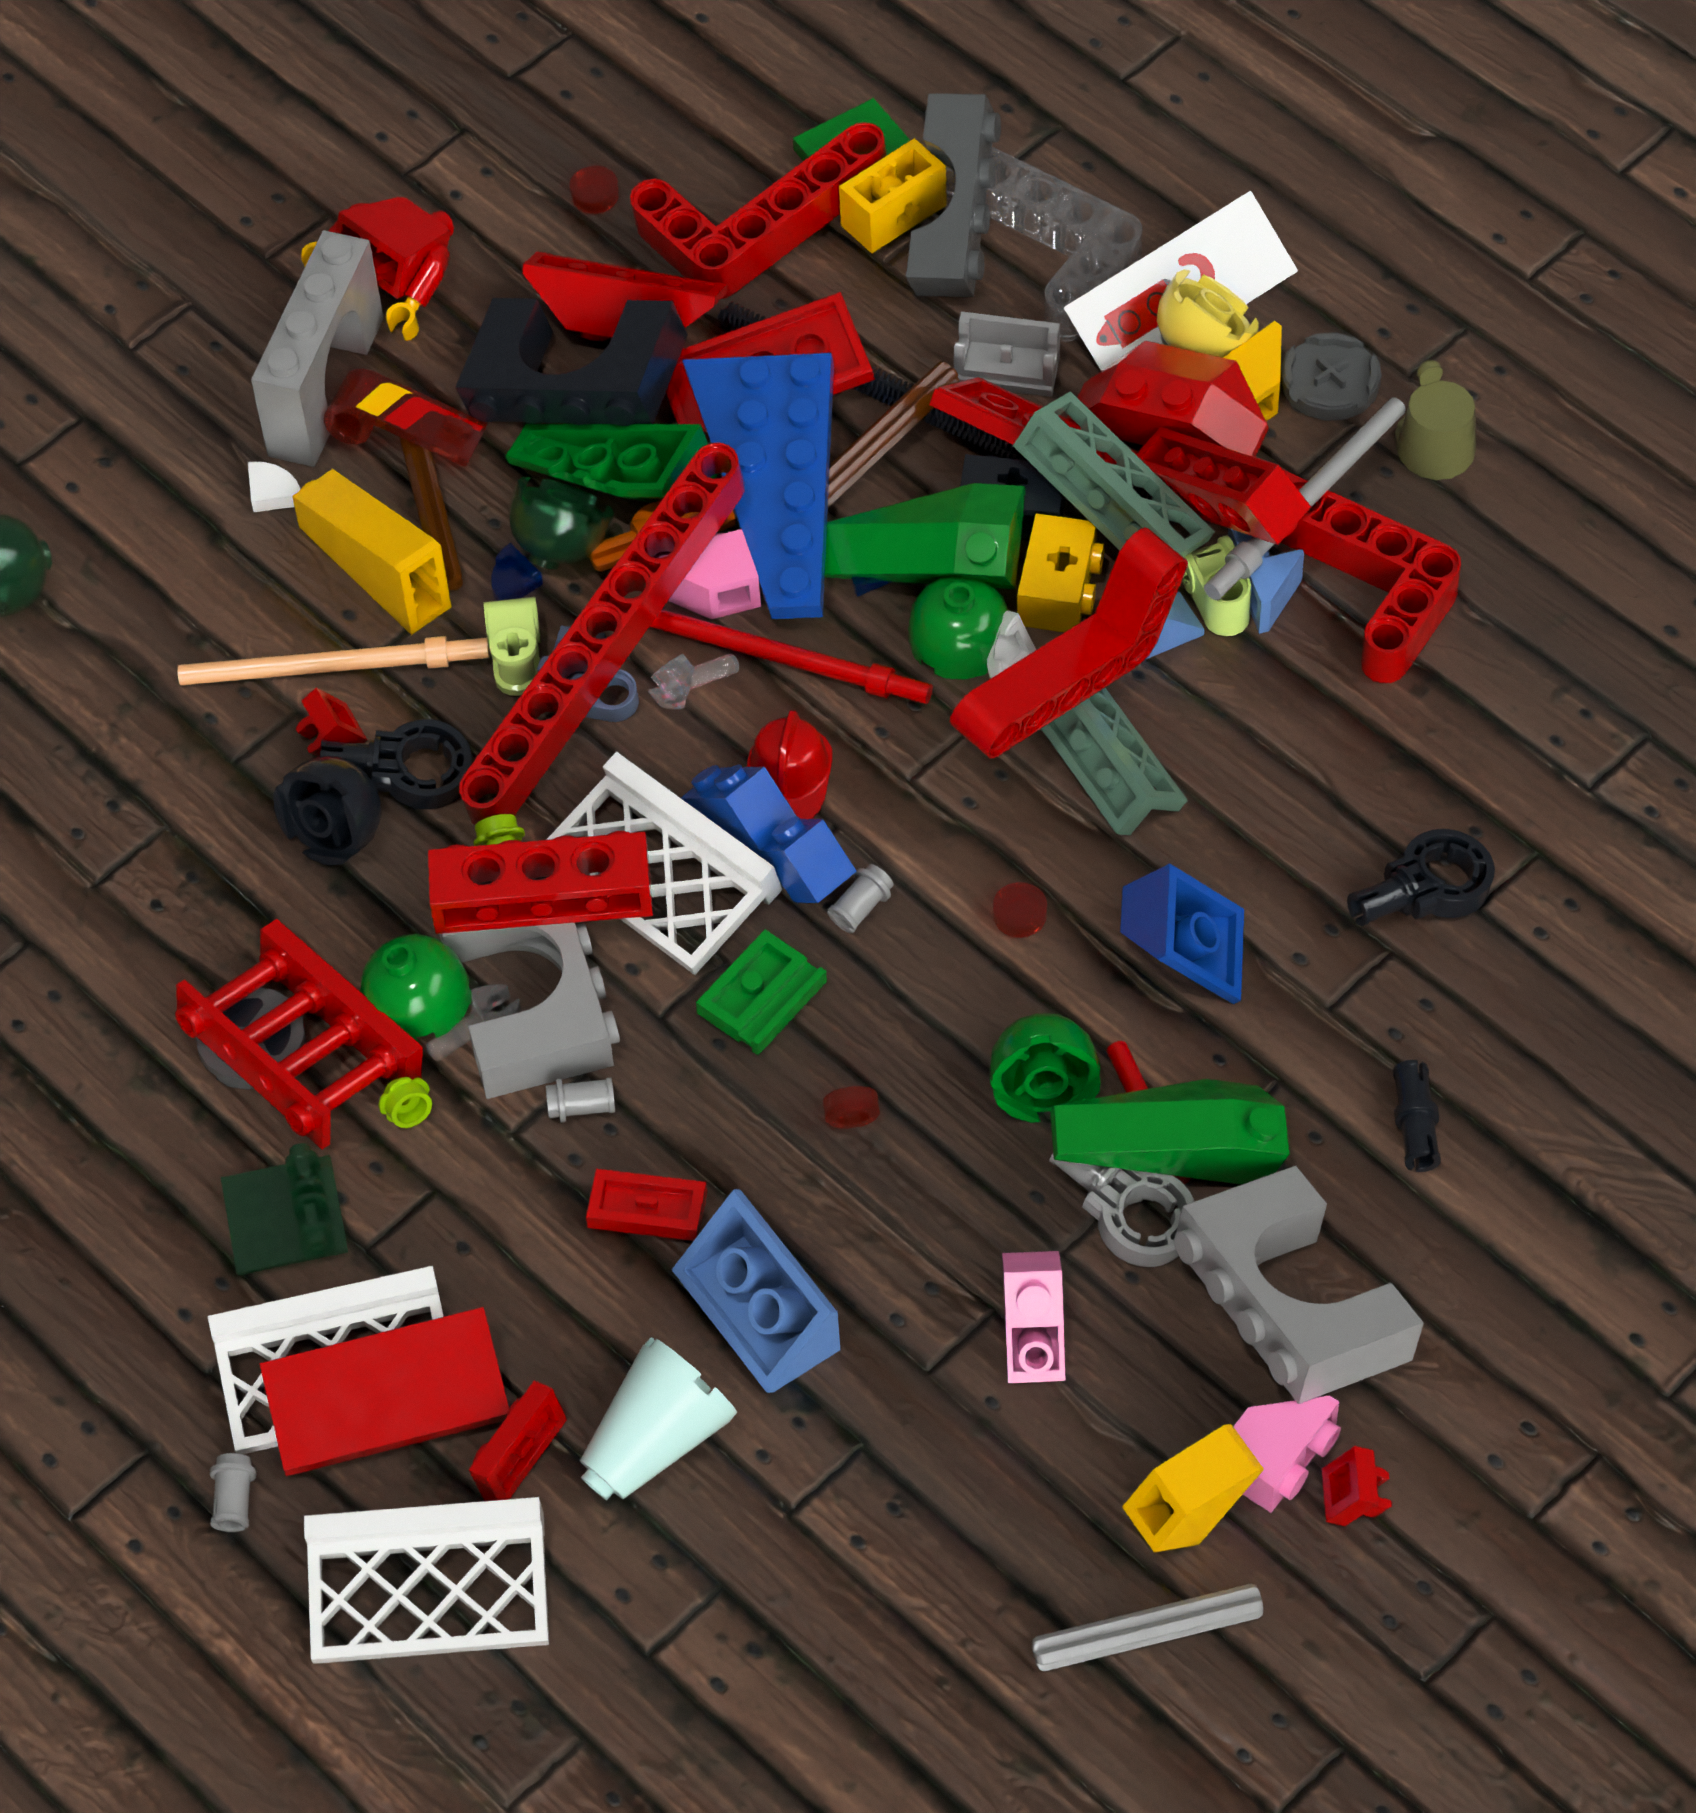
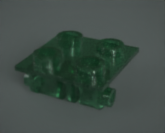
[220,1143,349,1276]

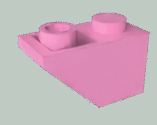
[654,529,761,620]
[1002,1251,1066,1383]
[1233,1395,1341,1513]

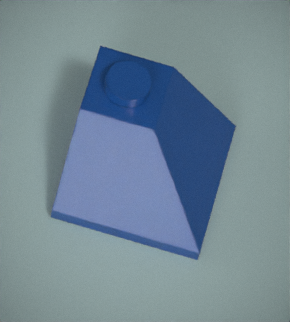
[1120,864,1244,1004]

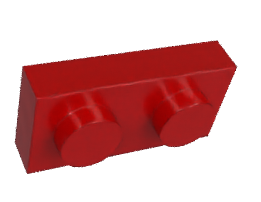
[586,1168,708,1241]
[468,1380,567,1501]

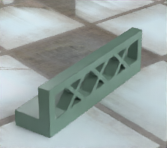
[1013,391,1215,557]
[1038,647,1188,835]

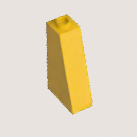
[292,469,452,635]

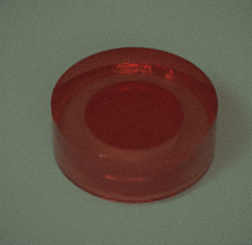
[570,166,619,214]
[993,882,1047,938]
[823,1086,880,1129]

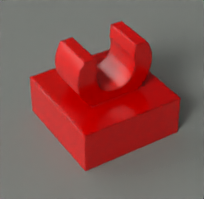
[296,688,368,757]
[1322,1446,1392,1526]

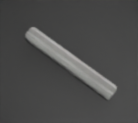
[1032,1584,1263,1671]

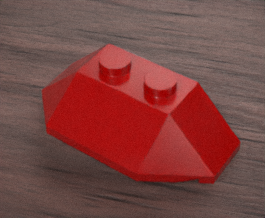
[522,251,727,341]
[1067,341,1269,457]

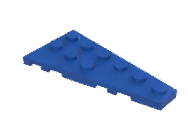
[682,353,834,619]

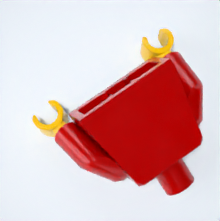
[301,197,454,341]

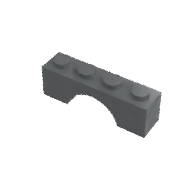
[906,94,1001,297]

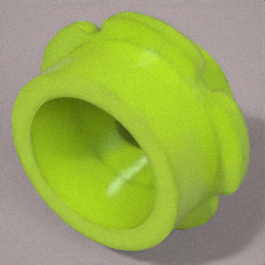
[473,814,525,846]
[379,1077,432,1128]

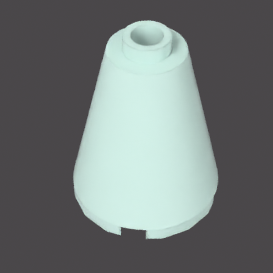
[580,1337,737,1500]

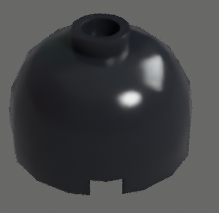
[273,756,382,865]

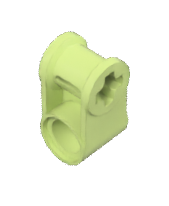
[1182,535,1251,636]
[484,597,541,696]

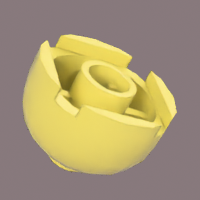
[1157,269,1259,358]

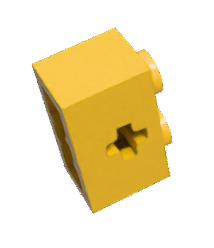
[839,138,947,253]
[1017,513,1105,632]

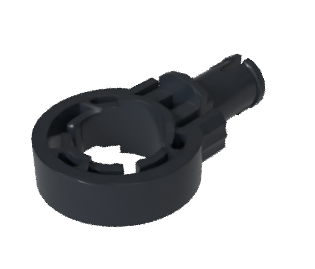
[320,719,472,810]
[1347,829,1495,926]

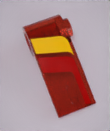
[324,368,488,467]

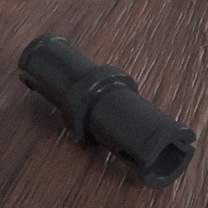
[1393,1060,1441,1172]

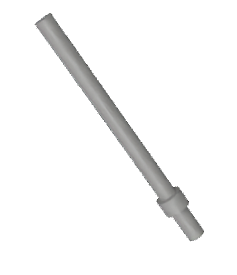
[1204,397,1406,600]

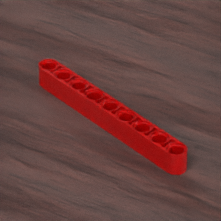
[459,442,745,825]

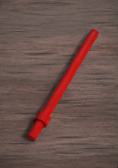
[650,609,933,704]

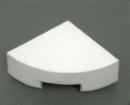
[248,462,301,512]
[987,611,1036,678]

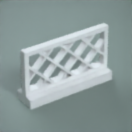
[547,751,783,975]
[208,1266,444,1454]
[304,1497,549,1664]

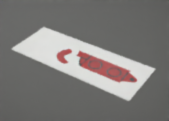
[1064,191,1298,371]

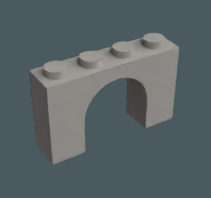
[251,230,384,467]
[439,877,620,1099]
[1174,1166,1424,1404]

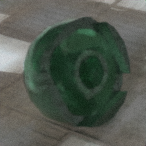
[508,477,614,570]
[0,515,52,617]

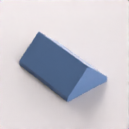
[672,1189,840,1393]

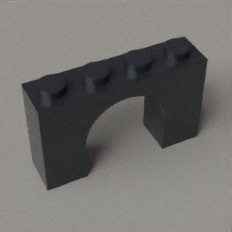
[455,298,688,426]

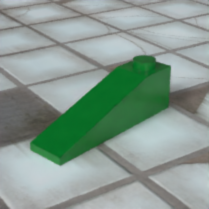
[506,424,718,503]
[825,483,1026,589]
[1050,1079,1290,1185]

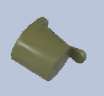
[1394,360,1476,480]

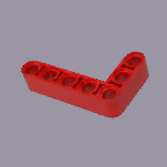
[630,122,887,299]
[1280,469,1461,683]
[949,527,1188,758]

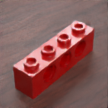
[1136,427,1311,545]
[428,831,653,934]

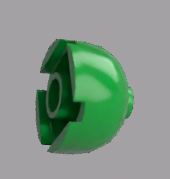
[908,576,1008,680]
[360,934,472,1043]
[989,1013,1101,1123]

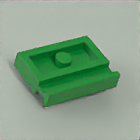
[696,929,827,1055]

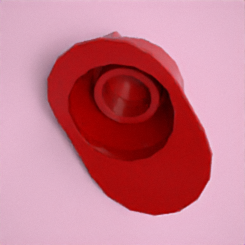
[746,710,833,819]

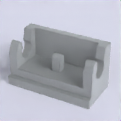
[954,311,1060,397]

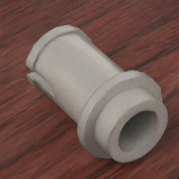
[827,864,894,933]
[545,1078,615,1123]
[210,1453,257,1532]

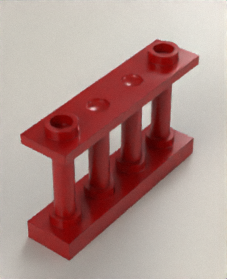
[175,919,423,1150]

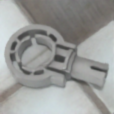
[1049,1153,1195,1267]

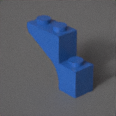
[681,764,857,903]

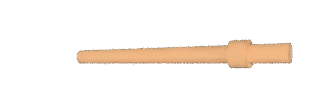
[177,636,490,686]

